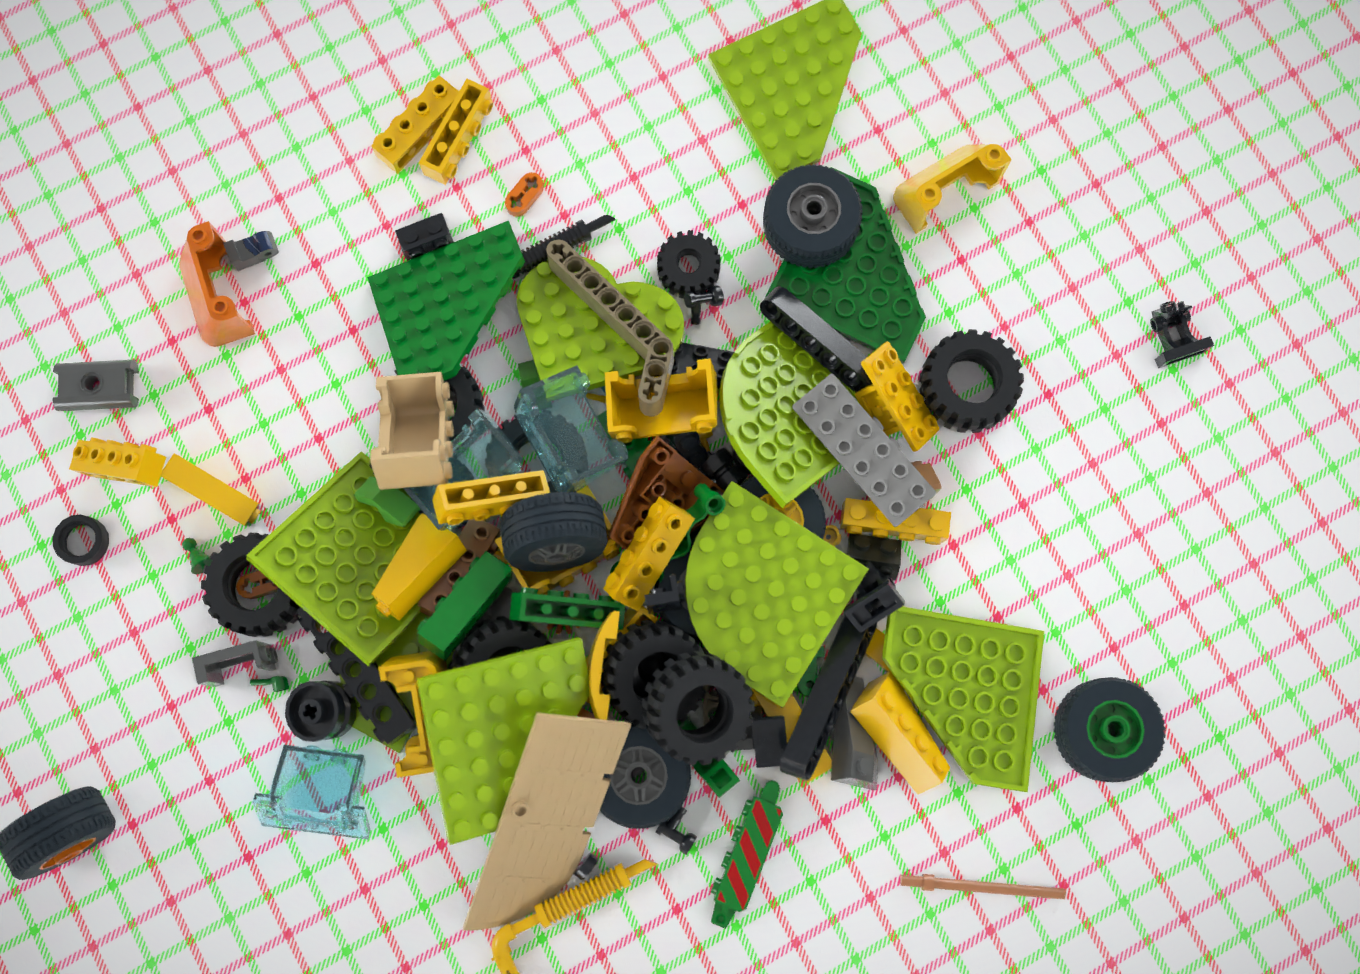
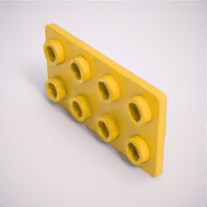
[854,341,940,452]

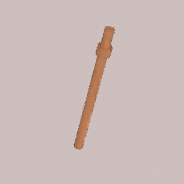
[900,874,1066,900]

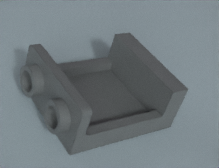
[192,640,278,687]

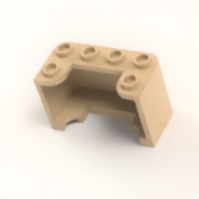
[370,372,454,490]

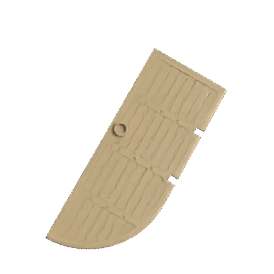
[463,713,631,931]

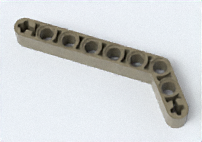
[546,240,674,417]

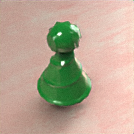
[182,537,213,575]

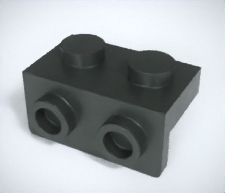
[847,533,902,581]

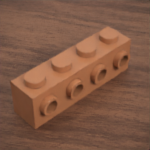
[418,519,501,617]

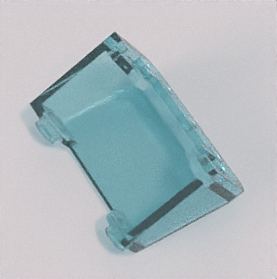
[514,365,628,492]
[403,408,523,531]

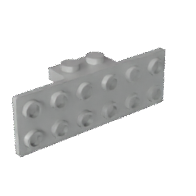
[792,374,936,527]

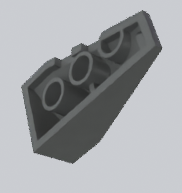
[830,676,879,790]

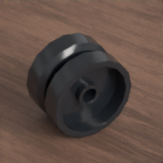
[285,680,357,742]

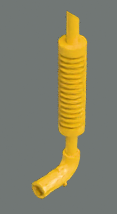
[491,859,658,974]

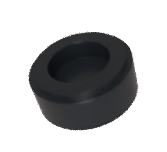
[573,852,598,880]

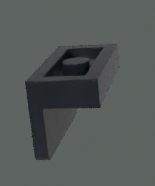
[751,706,787,768]

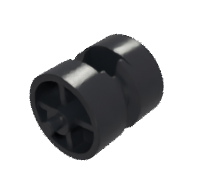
[699,447,748,491]

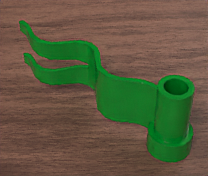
[658,483,726,582]

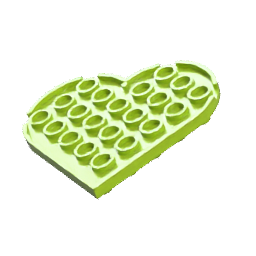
[517,257,684,403]

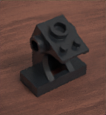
[1150,301,1215,369]
[844,561,905,633]

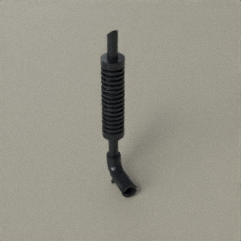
[490,215,616,320]

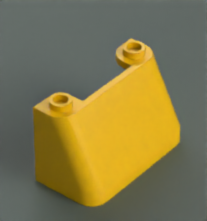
[893,144,1012,234]
[605,358,717,443]

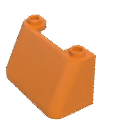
[179,221,256,347]

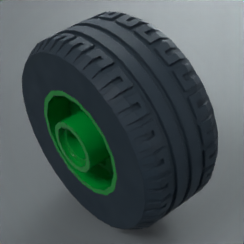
[1053,677,1166,782]

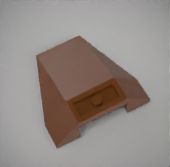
[607,436,725,550]

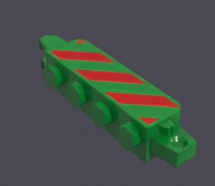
[710,780,783,929]

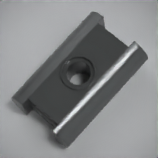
[52,359,139,411]

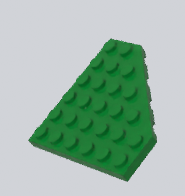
[765,166,926,364]
[367,220,525,381]

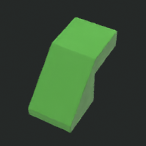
[354,476,420,527]

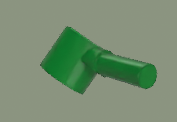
[250,676,289,692]

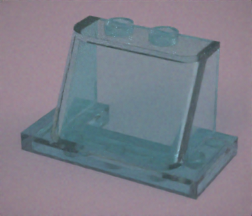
[252,745,371,840]

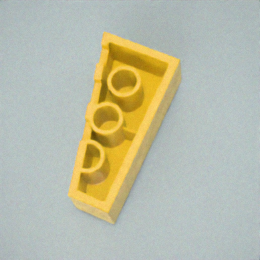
[850,671,950,795]

